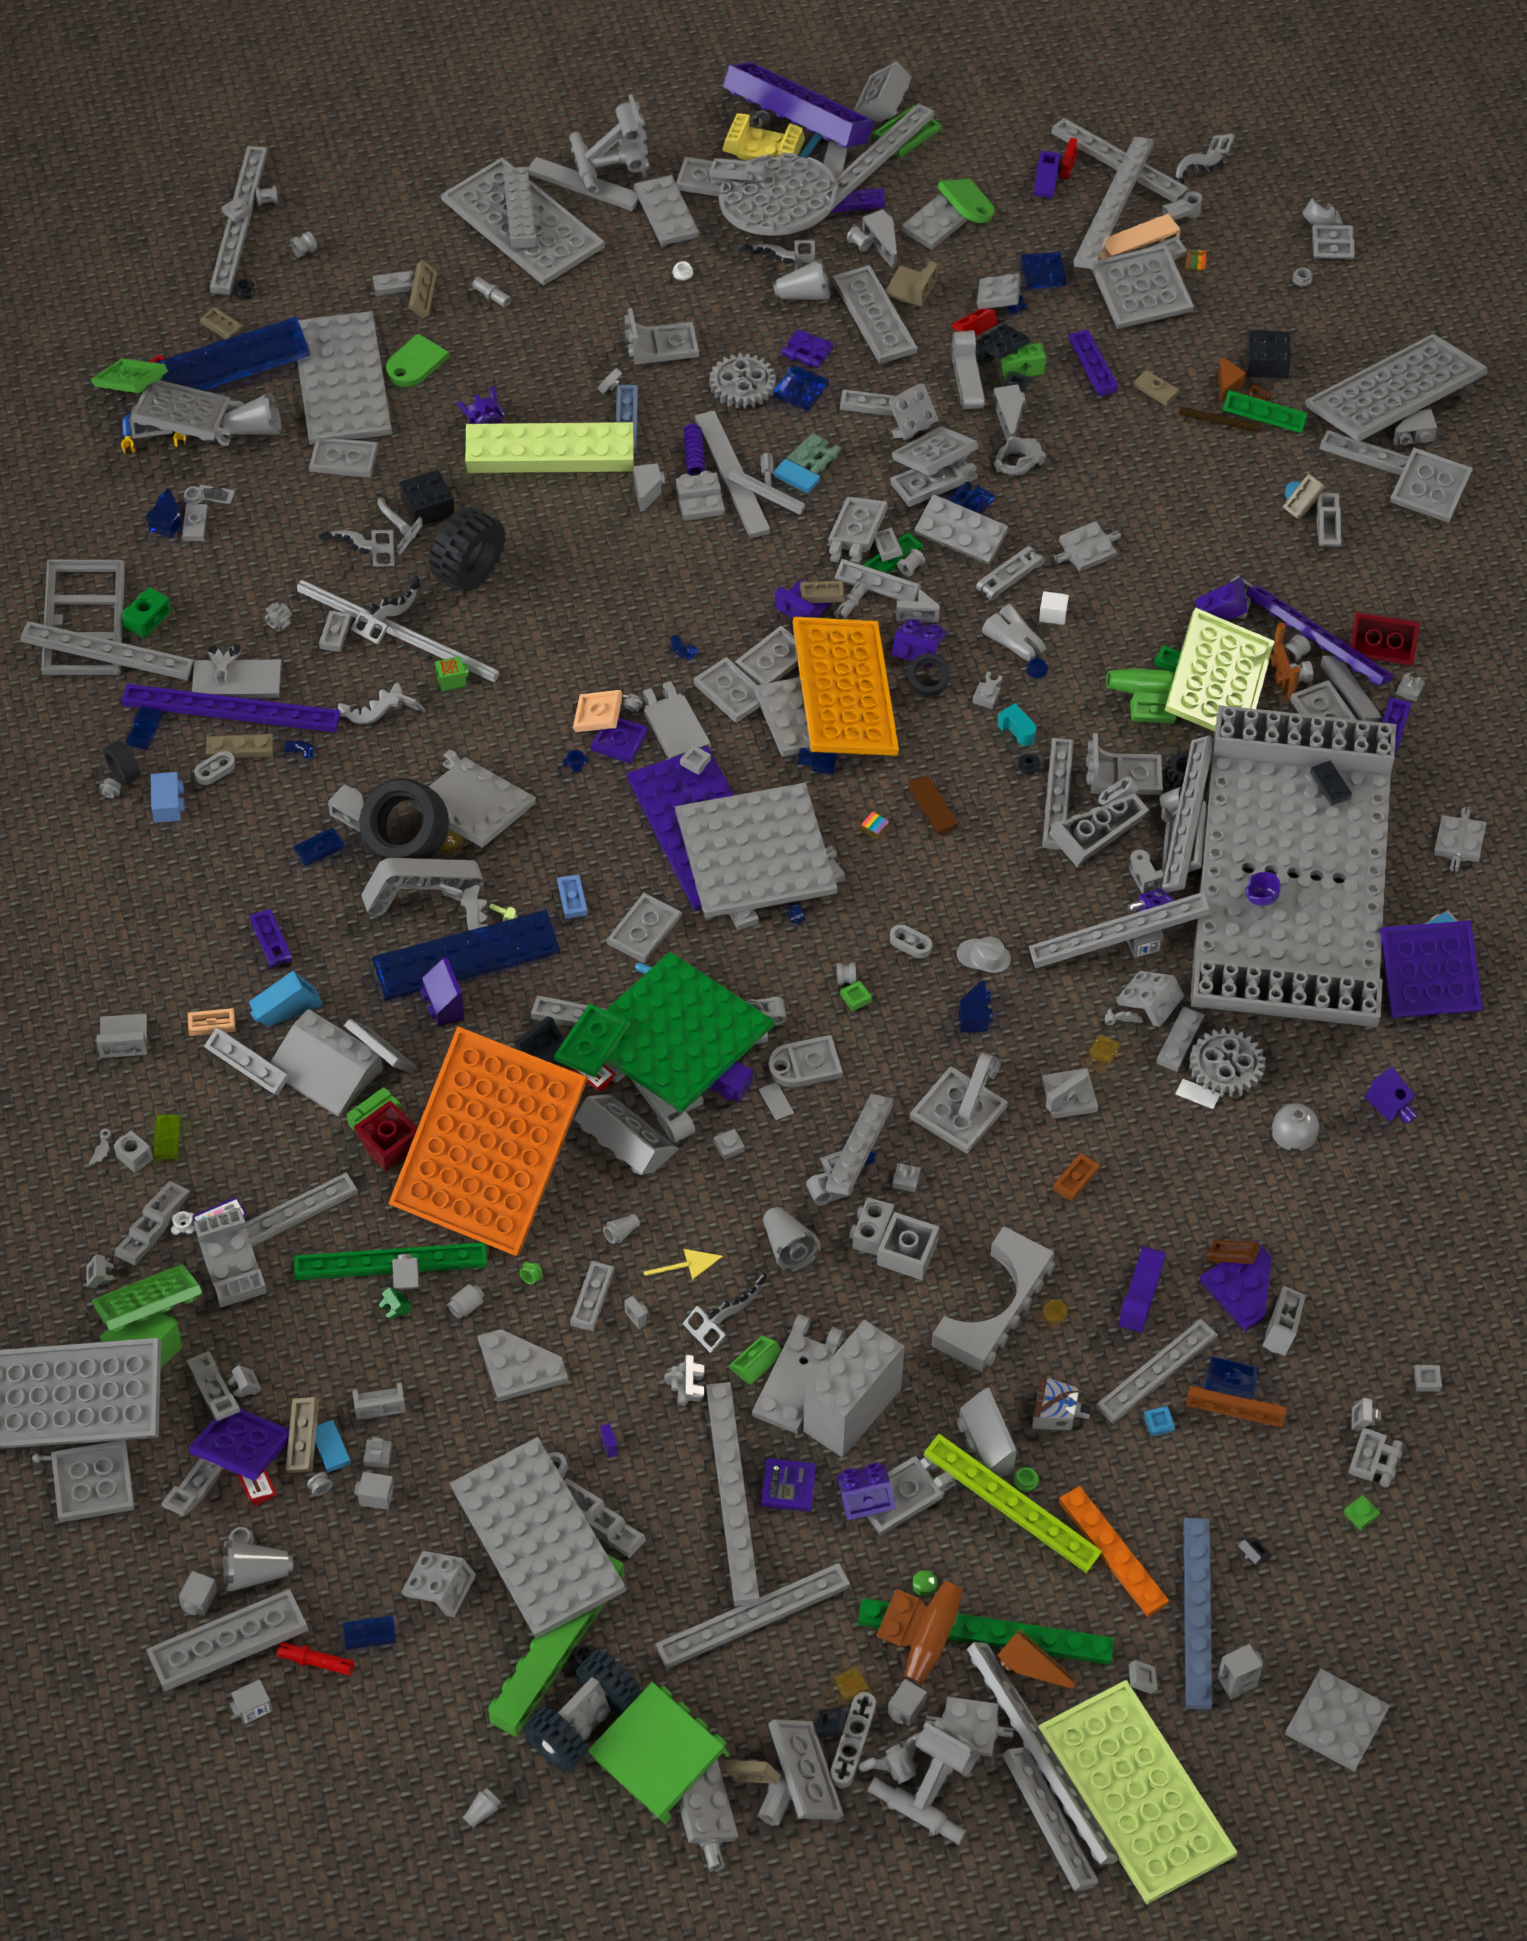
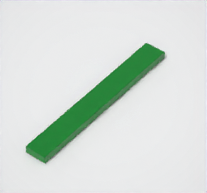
[294,1243,488,1280]

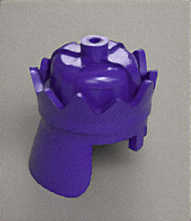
[457,385,505,424]

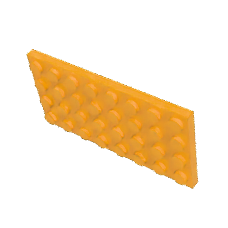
[792,617,899,756]

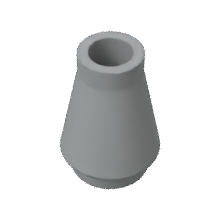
[603,1214,640,1244]
[462,1788,501,1828]

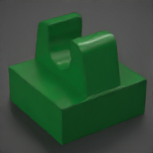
[379,1287,413,1319]

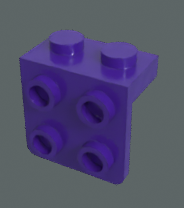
[775,580,833,618]
[891,619,947,667]

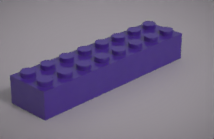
[723,62,874,148]

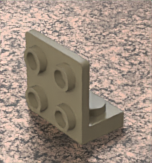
[885,261,938,307]

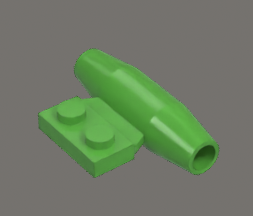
[1106,668,1176,724]

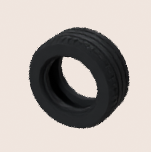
[359,778,449,860]

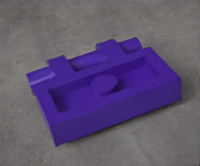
[781,329,833,368]

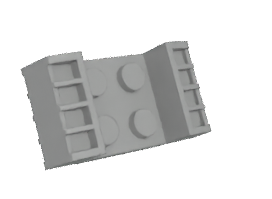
[193,1207,267,1308]

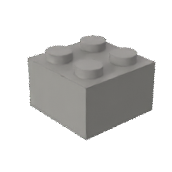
[877,1212,939,1280]

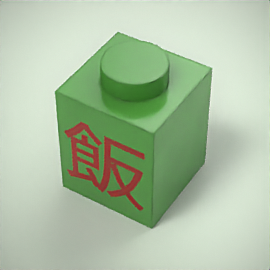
[435,656,469,692]

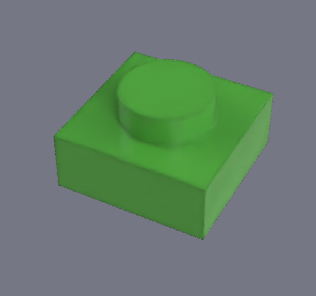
[840,981,872,1012]
[1344,1495,1380,1531]

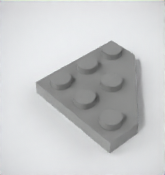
[477,1329,569,1402]

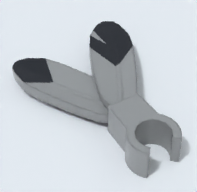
[208,645,241,682]

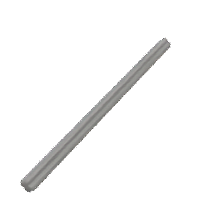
[297,580,500,682]

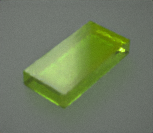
[154,1115,181,1159]

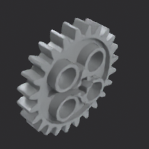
[709,353,776,409]
[1189,1028,1265,1097]

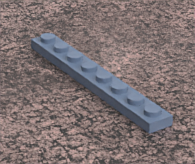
[1183,1518,1212,1710]

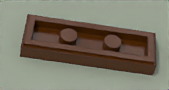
[908,775,958,835]

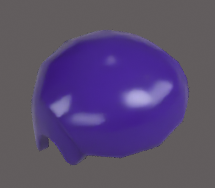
[1246,872,1281,906]

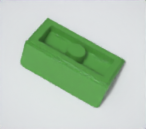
[729,1335,782,1385]

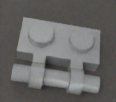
[1348,1428,1403,1487]

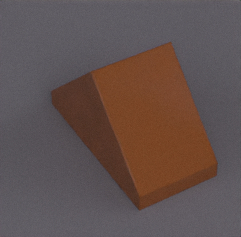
[1218,358,1246,402]

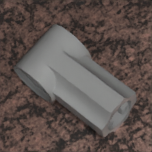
[1162,191,1202,220]
[758,1770,793,1826]

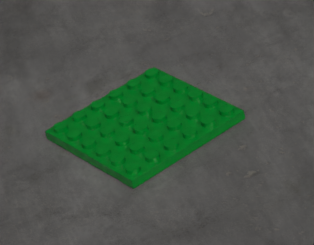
[606,952,774,1113]

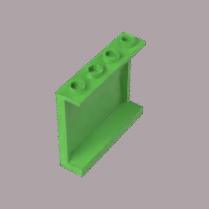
[588,1682,730,1825]

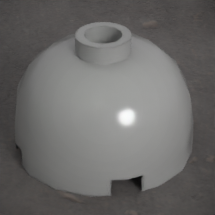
[1272,1103,1319,1151]

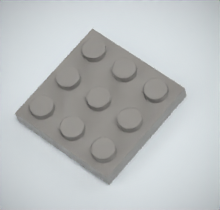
[892,426,978,475]
[1390,448,1473,523]
[910,1066,1008,1154]
[51,1440,135,1523]
[1285,1668,1390,1772]

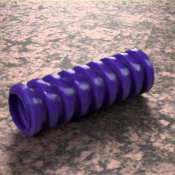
[683,424,705,476]

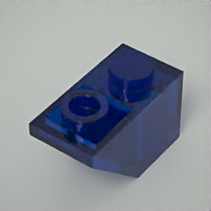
[146,488,182,539]
[959,980,993,1032]

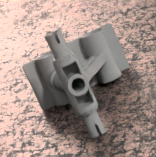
[569,94,650,195]
[867,1721,980,1845]

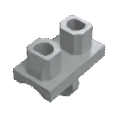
[664,1355,704,1406]

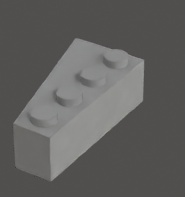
[1049,793,1149,867]

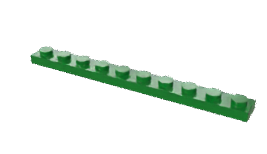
[858,1598,1114,1665]

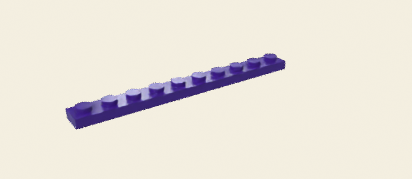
[122,684,341,733]

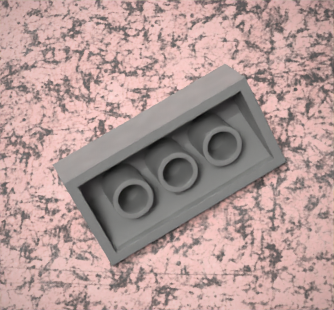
[574,1094,679,1175]

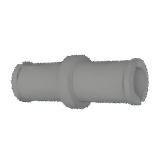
[472,277,511,308]
[834,582,867,619]

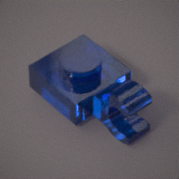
[798,748,837,775]

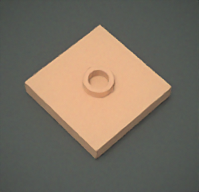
[573,690,623,732]

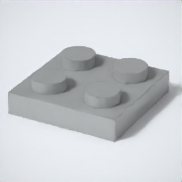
[977,274,1021,310]
[1041,1068,1098,1119]

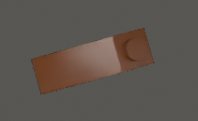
[997,1629,1077,1689]

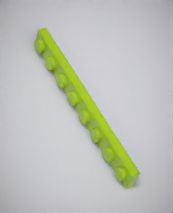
[924,1434,1102,1573]

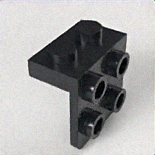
[975,324,1030,365]
[514,1016,566,1067]

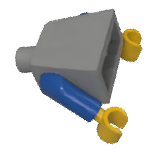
[121,405,186,454]

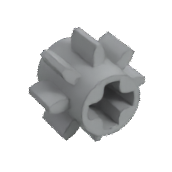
[265,603,292,630]

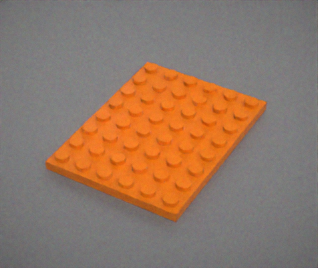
[388,1026,588,1256]

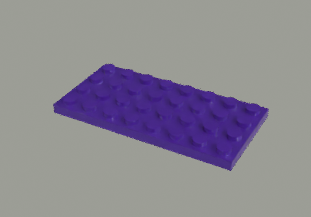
[627,746,734,911]

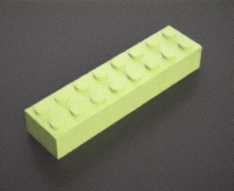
[465,422,634,473]

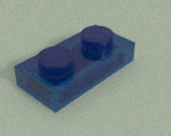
[294,828,345,866]
[343,1615,397,1650]

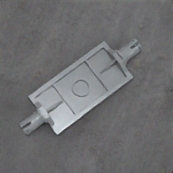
[678,1760,739,1872]

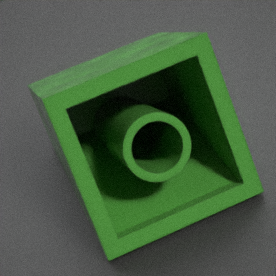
[100,1311,182,1369]

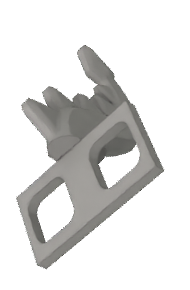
[338,683,426,724]
[439,884,512,948]

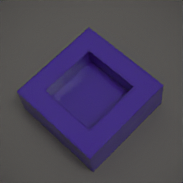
[600,1423,618,1458]

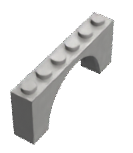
[931,1226,1055,1372]

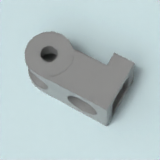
[1129,850,1164,894]

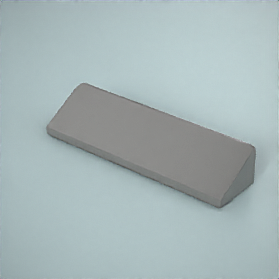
[1320,656,1383,722]

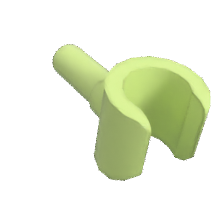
[489,904,518,925]

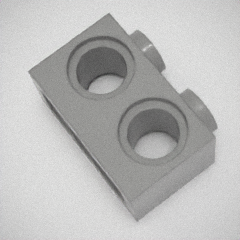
[850,1197,894,1256]
[1217,1644,1263,1699]

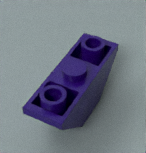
[1034,151,1062,198]

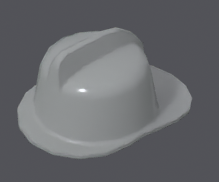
[957,936,1011,973]

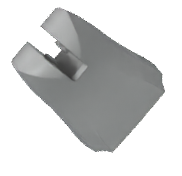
[982,604,1046,662]

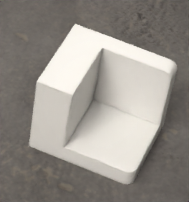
[1039,591,1069,625]

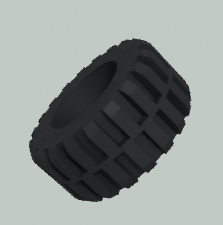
[429,506,506,592]

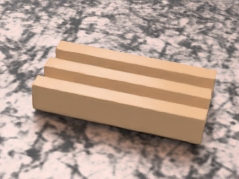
[188,1008,236,1036]

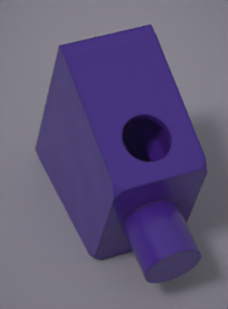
[1364,1066,1418,1124]

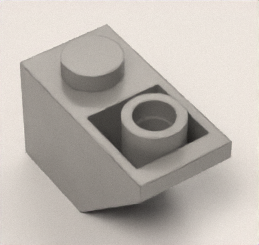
[1393,409,1437,445]

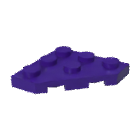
[1199,1240,1272,1332]

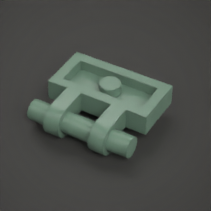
[787,433,841,474]

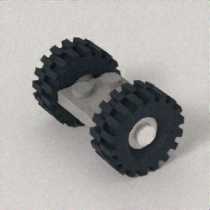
[523,1650,642,1773]

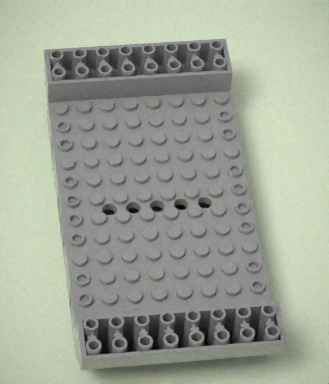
[1190,705,1396,1027]

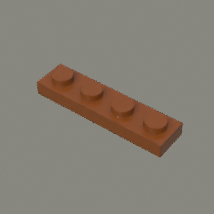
[1185,1386,1287,1427]

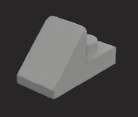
[896,589,940,623]

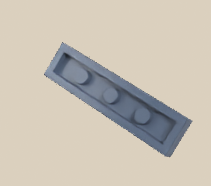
[616,385,638,453]

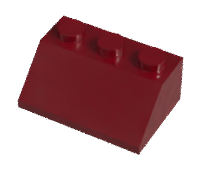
[1350,611,1420,666]

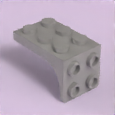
[624,308,699,365]
[1086,733,1163,795]

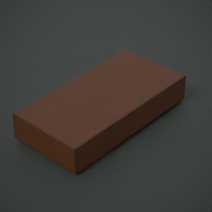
[1207,1240,1261,1264]

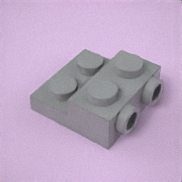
[676,471,725,521]

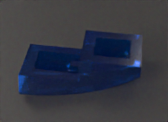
[126,706,162,750]

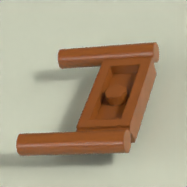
[1270,623,1301,700]

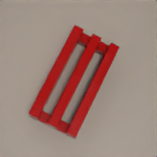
[1061,138,1078,180]

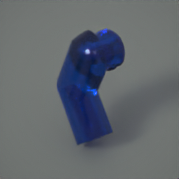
[670,635,697,659]
[285,740,315,759]

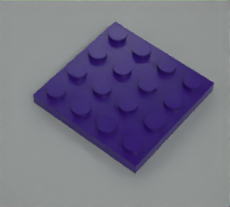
[1379,920,1483,1018]

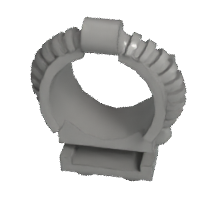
[993,437,1046,475]

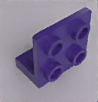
[836,1463,896,1521]

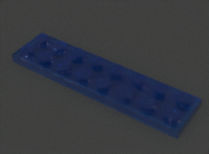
[154,316,311,390]
[371,910,560,1001]

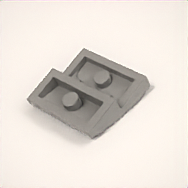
[1312,225,1354,259]

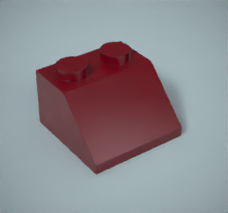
[354,1100,418,1171]

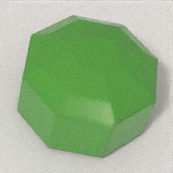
[913,1570,937,1596]

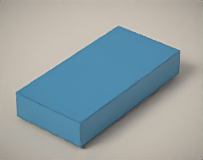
[774,459,820,494]
[315,1420,351,1473]

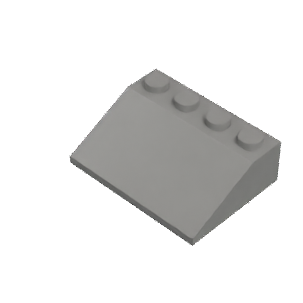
[270,1009,383,1117]

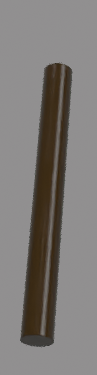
[1179,407,1261,432]

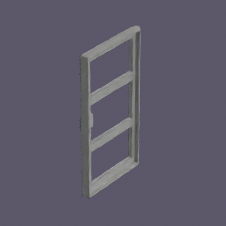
[41,560,125,675]

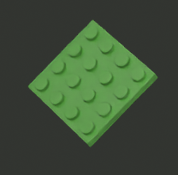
[92,1264,202,1331]

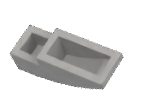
[1316,493,1341,546]

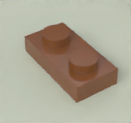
[1053,1153,1100,1202]

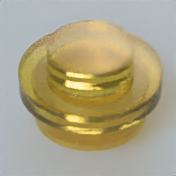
[1043,1299,1068,1323]

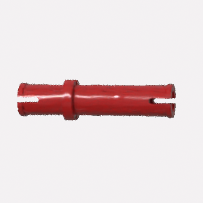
[277,1642,355,1676]

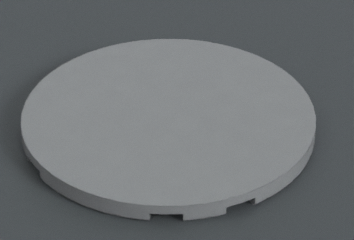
[719,153,838,235]

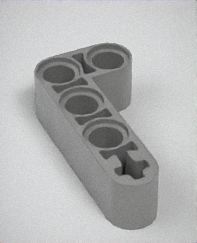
[952,330,984,410]

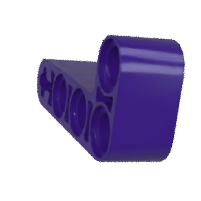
[1119,1246,1166,1333]

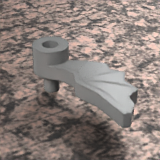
[1105,1009,1143,1025]
[89,1129,111,1166]

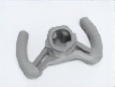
[859,1731,922,1784]

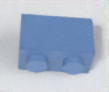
[151,772,185,823]

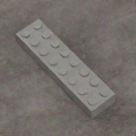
[503,167,536,248]

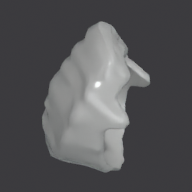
[1303,198,1343,225]

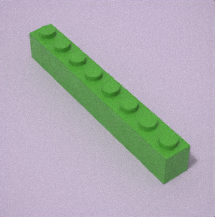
[488,1554,624,1737]

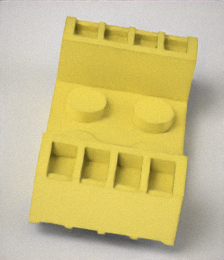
[723,114,805,161]

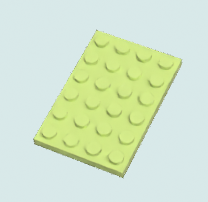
[1165,608,1274,731]

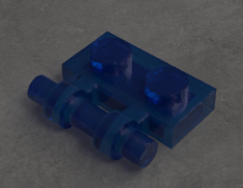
[946,481,994,514]

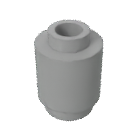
[447,1284,484,1319]

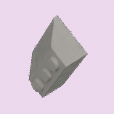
[853,61,912,122]
[957,1388,1017,1477]

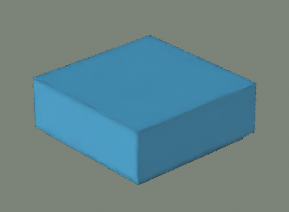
[1143,1406,1175,1437]

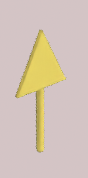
[644,1249,723,1280]

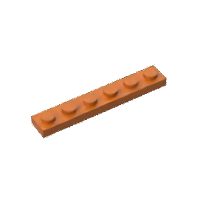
[1059,1486,1169,1617]

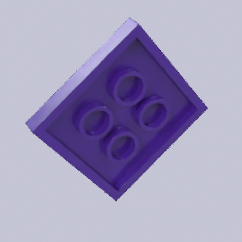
[190,1409,290,1481]

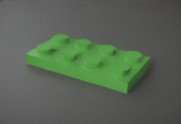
[91,358,168,393]

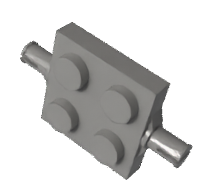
[1054,521,1121,572]
[1434,807,1487,872]
[926,1697,1014,1757]

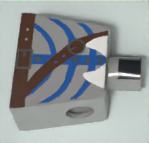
[1032,1376,1091,1430]

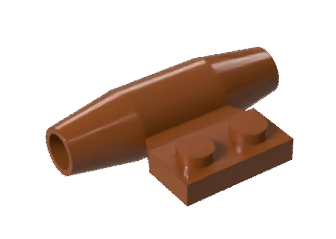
[876,1581,963,1684]

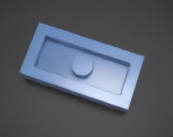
[557,874,587,919]

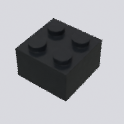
[1246,330,1291,379]
[399,469,455,525]

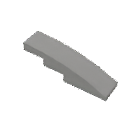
[115,1181,190,1265]
[564,1478,646,1558]

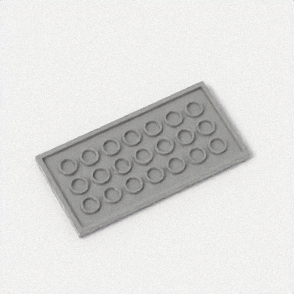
[441,158,605,286]
[292,311,392,445]
[1306,334,1487,442]
[0,1338,161,1449]
[449,1437,627,1639]

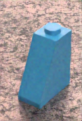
[249,971,324,1027]

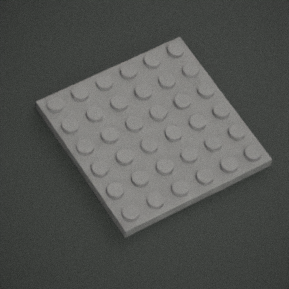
[675,783,837,918]

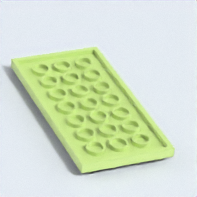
[1038,1680,1237,1904]

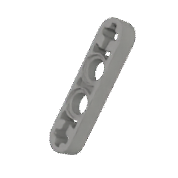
[831,1692,876,1788]

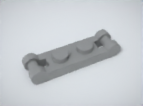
[976,546,1045,601]

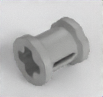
[256,186,278,206]
[846,226,873,251]
[897,549,925,577]

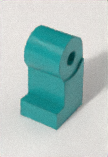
[997,703,1036,746]

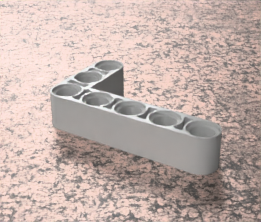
[361,858,484,917]

